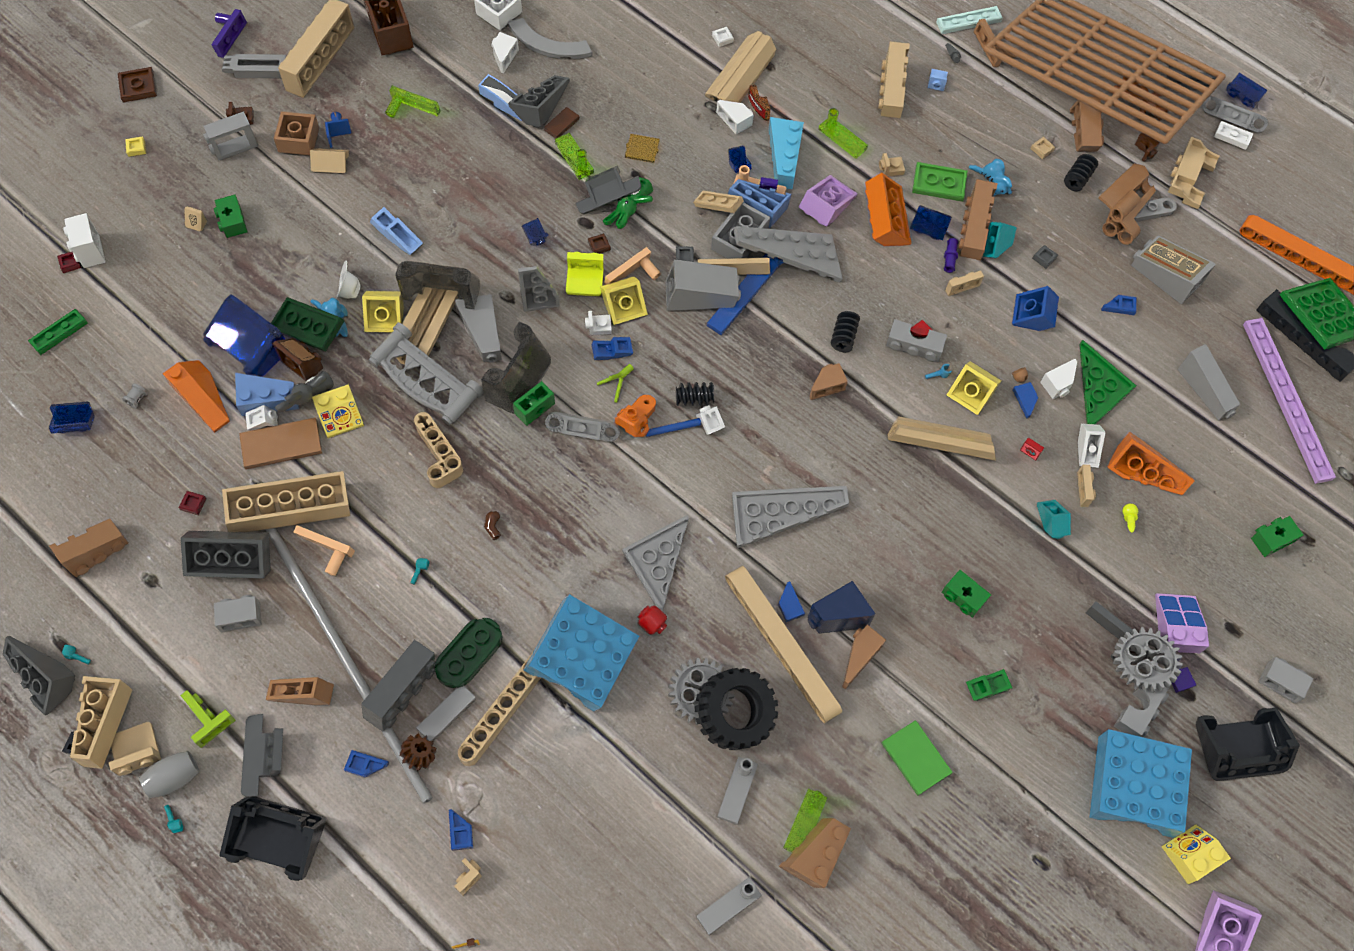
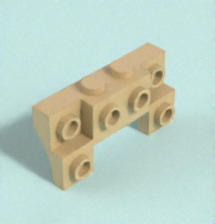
[1168,137,1220,209]

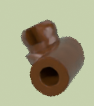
[484,511,501,540]

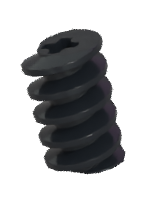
[1064,154,1099,192]
[831,311,860,353]
[676,382,714,406]

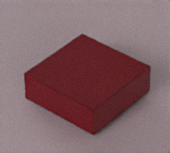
[57,252,81,273]
[178,491,207,516]

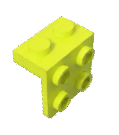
[566,252,604,296]

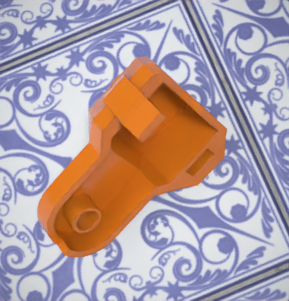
[615,395,656,437]

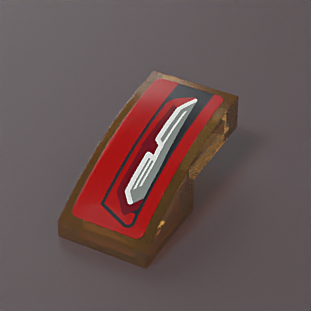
[748,84,771,121]

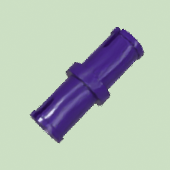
[944,238,958,273]

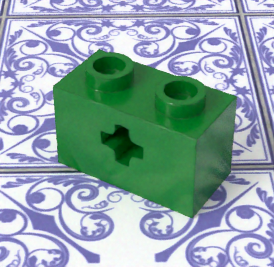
[213,194,248,238]
[513,381,555,426]
[1251,516,1303,558]
[941,570,991,618]

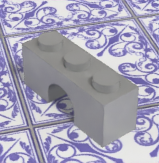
[886,319,947,362]
[1114,686,1169,737]

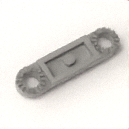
[1202,96,1268,132]
[1134,198,1177,222]
[545,412,620,442]

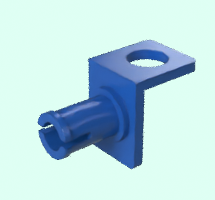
[325,112,351,148]

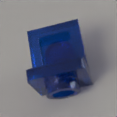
[728,145,752,173]
[521,218,549,246]

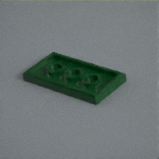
[268,297,344,352]

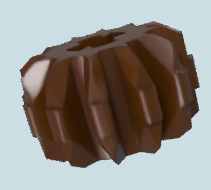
[399,733,437,771]

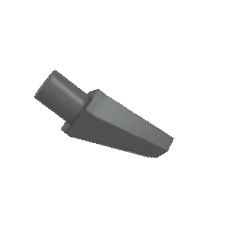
[945,43,961,63]

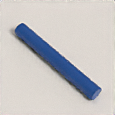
[646,418,701,437]

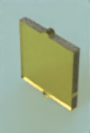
[625,134,660,163]

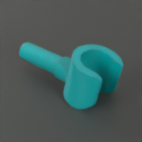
[410,558,429,585]
[62,645,91,665]
[164,805,184,833]

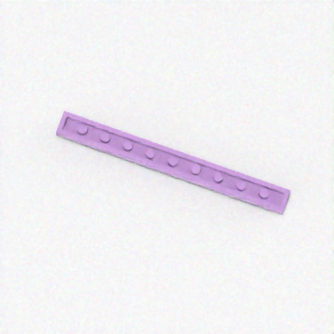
[1243,318,1336,484]

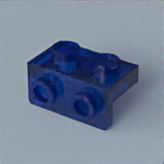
[1226,72,1267,108]
[910,205,952,241]
[48,401,95,434]

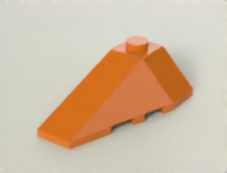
[162,360,230,433]
[1107,432,1195,495]

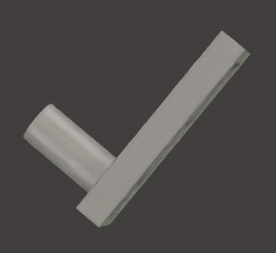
[717,757,758,825]
[696,877,762,935]

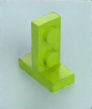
[180,690,236,748]

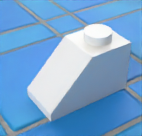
[491,32,519,73]
[716,100,754,134]
[1040,359,1077,399]
[1078,423,1105,468]

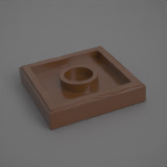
[118,67,157,103]

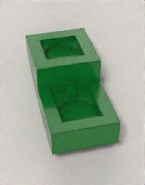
[966,669,1012,701]

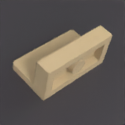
[310,148,349,173]

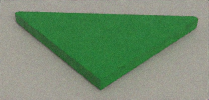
[1079,340,1137,425]

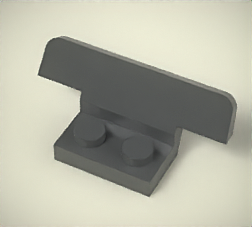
[575,165,641,214]
[241,714,283,797]

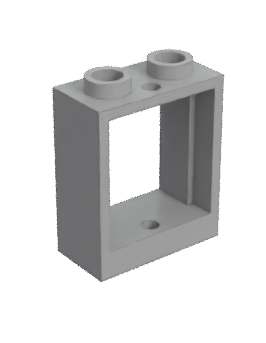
[203,112,258,160]

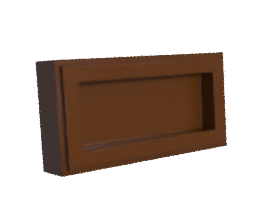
[544,107,579,140]

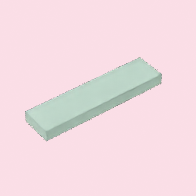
[936,6,1003,34]

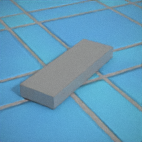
[416,686,476,741]

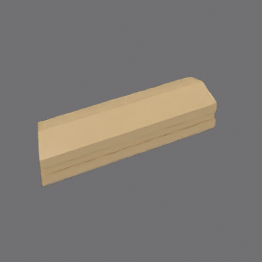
[705,31,776,103]
[397,272,465,368]
[888,416,996,461]

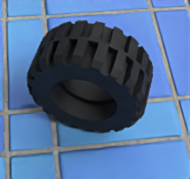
[695,668,778,750]

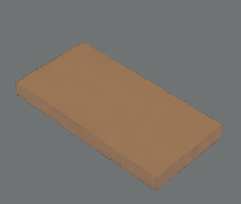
[239,417,322,470]

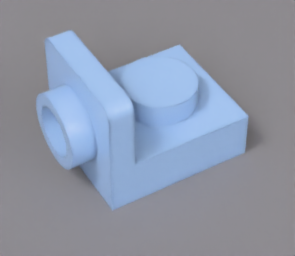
[927,69,948,91]

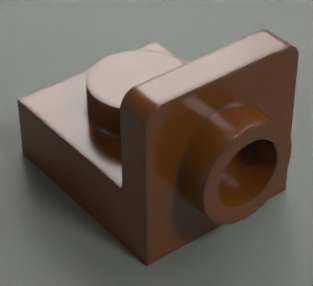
[226,102,254,125]
[1135,133,1160,162]

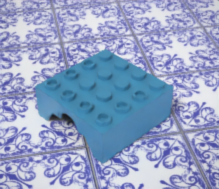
[523,594,639,712]
[1089,729,1192,838]

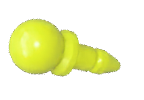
[1122,503,1138,533]

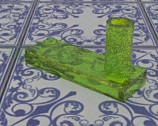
[385,85,441,118]
[818,108,868,159]
[555,133,594,180]
[783,788,828,852]

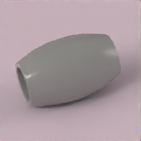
[139,751,199,798]

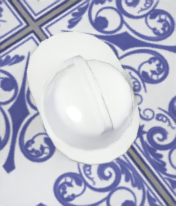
[336,261,360,299]

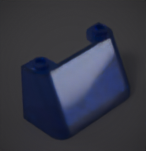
[203,294,285,377]

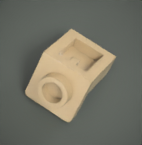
[879,153,905,176]
[454,858,482,896]

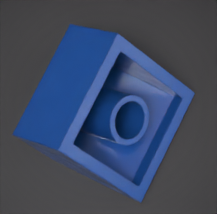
[1012,286,1059,331]

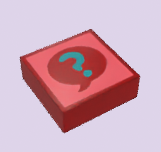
[1020,438,1044,461]

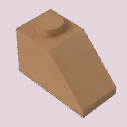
[810,363,848,400]

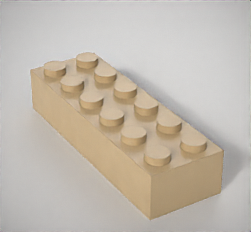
[278,0,354,98]
[222,471,350,532]

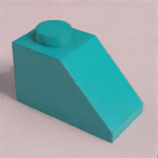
[982,222,1017,258]
[1037,500,1071,539]

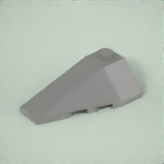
[518,266,560,312]

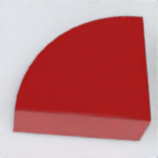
[910,320,932,338]

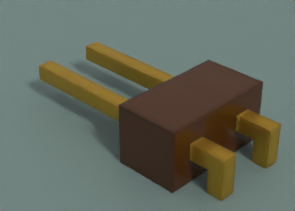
[452,938,480,949]

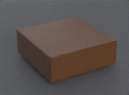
[588,233,611,254]

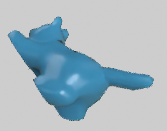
[968,159,1012,196]
[311,298,348,337]

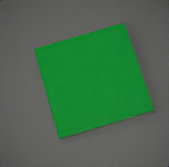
[1280,278,1354,350]

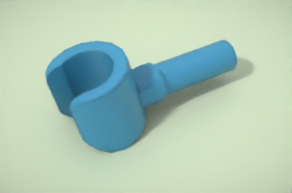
[925,364,952,379]

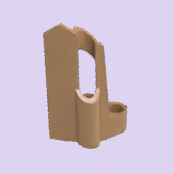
[1099,163,1156,245]

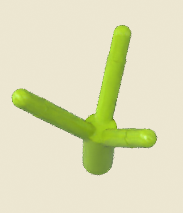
[597,364,634,403]

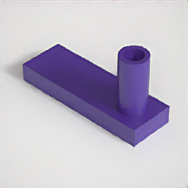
[211,9,247,58]

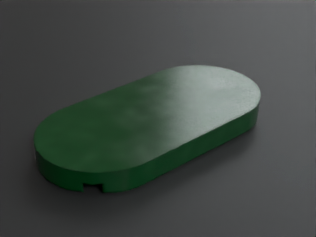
[435,618,502,688]

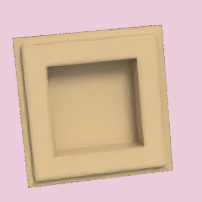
[1030,137,1055,159]

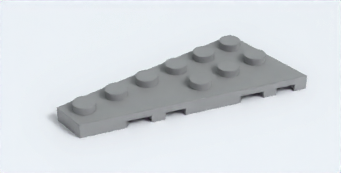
[734,226,842,283]
[732,486,849,548]

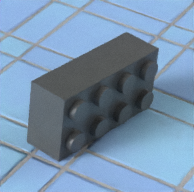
[181,531,271,578]
[361,640,436,732]

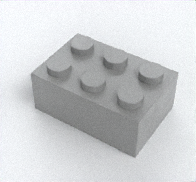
[711,202,770,259]

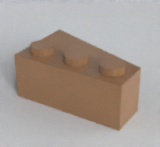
[1070,97,1104,152]
[49,519,129,577]
[779,818,851,888]

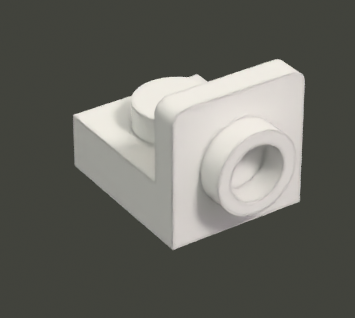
[585,311,612,335]
[246,405,278,431]
[696,405,725,435]

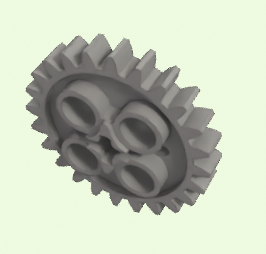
[1112,627,1183,693]
[668,658,735,725]

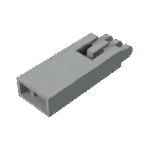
[222,54,286,78]

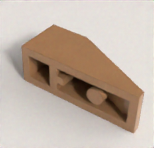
[842,625,886,689]
[266,677,334,705]

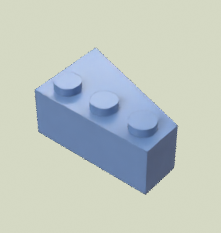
[728,179,791,228]
[235,373,299,416]

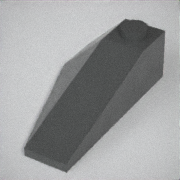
[508,75,570,127]
[2,636,75,715]

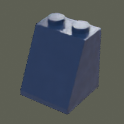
[808,581,876,634]

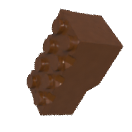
[363,0,414,56]

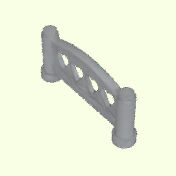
[368,322,484,426]

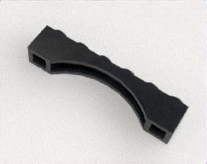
[1256,289,1354,382]

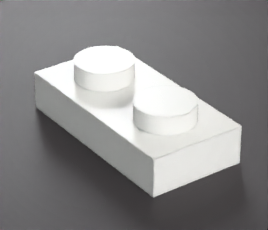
[1214,121,1253,150]

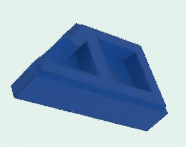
[1101,295,1137,315]
[1013,382,1038,419]
[778,581,805,622]
[344,750,389,778]
[449,809,474,851]

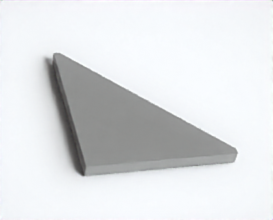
[622,515,689,612]

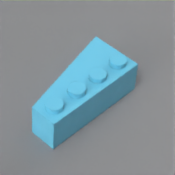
[768,117,804,189]

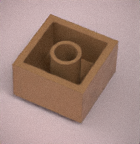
[274,112,319,155]

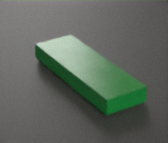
[28,308,88,356]

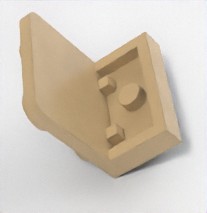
[109,722,161,776]

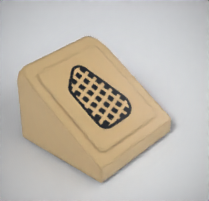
[185,207,207,231]

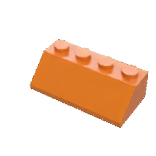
[865,173,912,246]

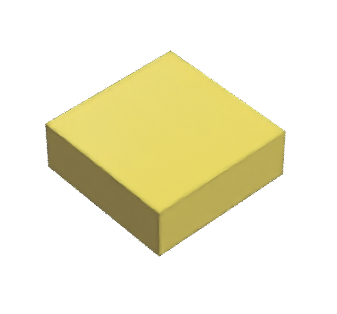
[125,136,146,157]

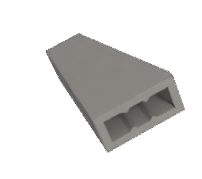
[455,294,502,362]
[1178,344,1240,421]

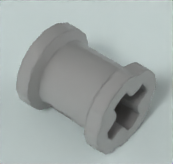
[122,383,148,408]

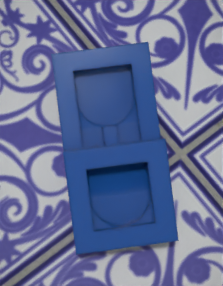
[591,337,633,360]

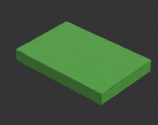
[912,162,968,202]
[882,720,953,796]

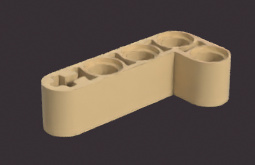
[414,412,463,488]

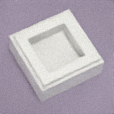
[712,27,734,47]

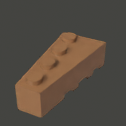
[958,179,998,260]

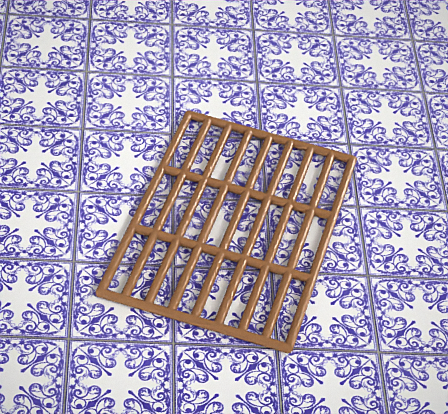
[983,0,1226,144]

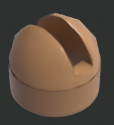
[1012,367,1028,383]

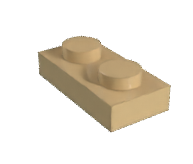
[945,271,984,296]
[1077,464,1096,507]

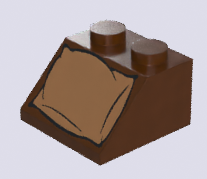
[273,338,323,381]

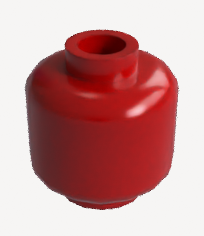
[637,605,667,635]

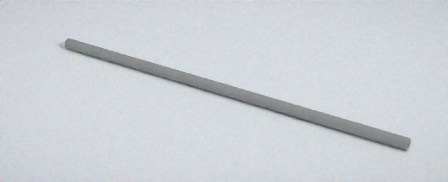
[265,528,433,803]

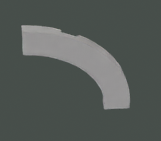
[508,18,592,59]

